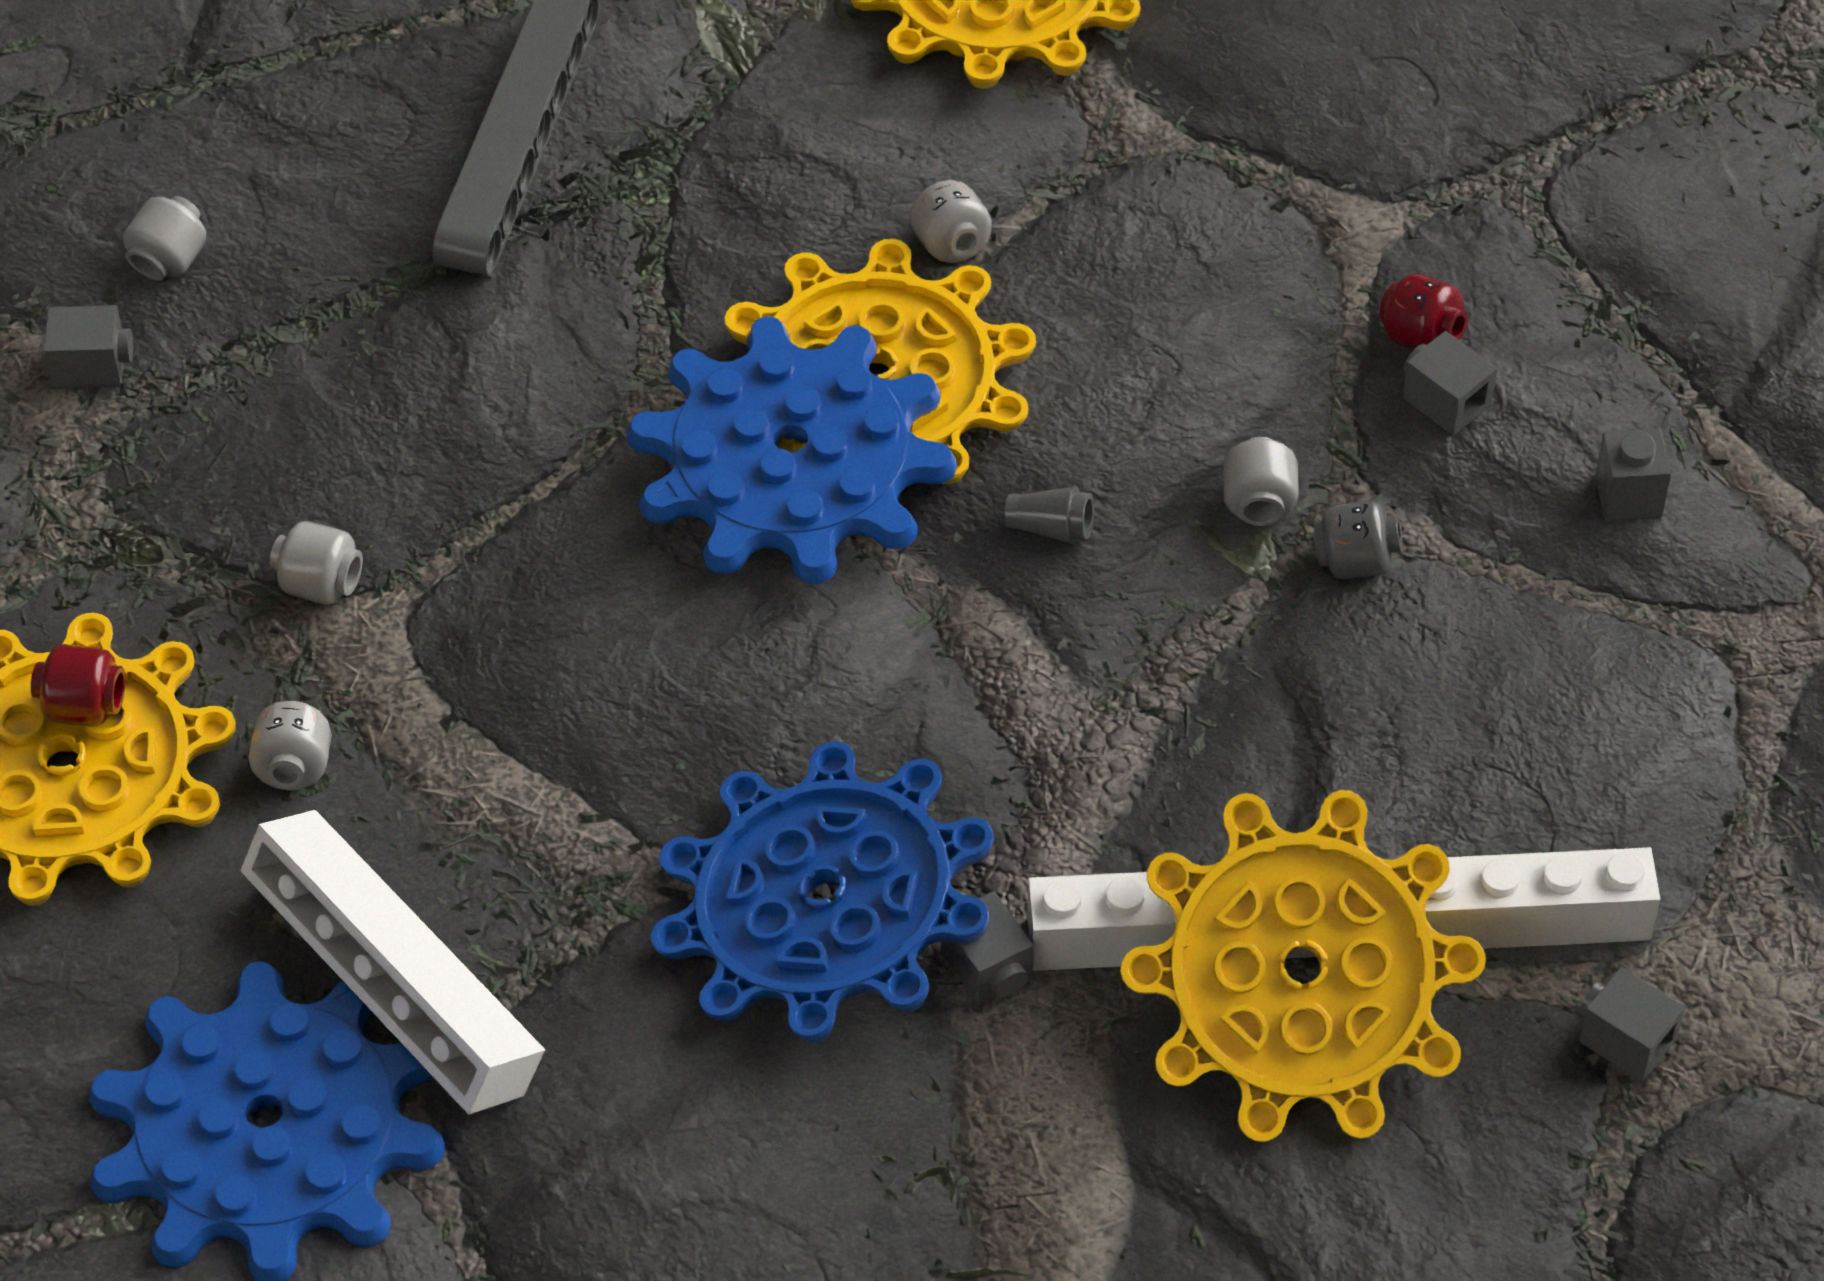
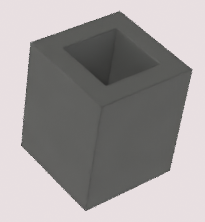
[44,305,133,387]
[1402,331,1497,436]
[1595,428,1671,521]
[940,891,1033,1005]
[1579,966,1686,1082]

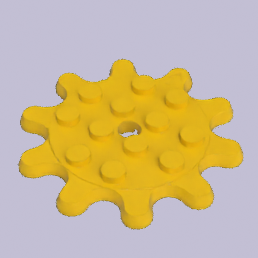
[850,0,1141,89]
[725,239,1036,485]
[0,612,236,906]
[1120,790,1486,1142]

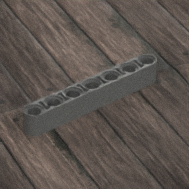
[433,0,599,276]

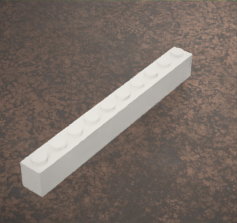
[1027,847,1661,971]

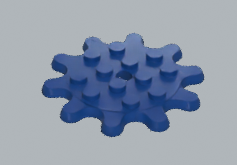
[626,316,957,584]
[651,741,994,1043]
[88,961,445,1281]

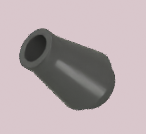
[1005,486,1094,544]

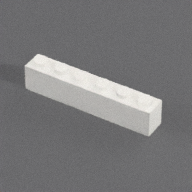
[240,810,545,1114]

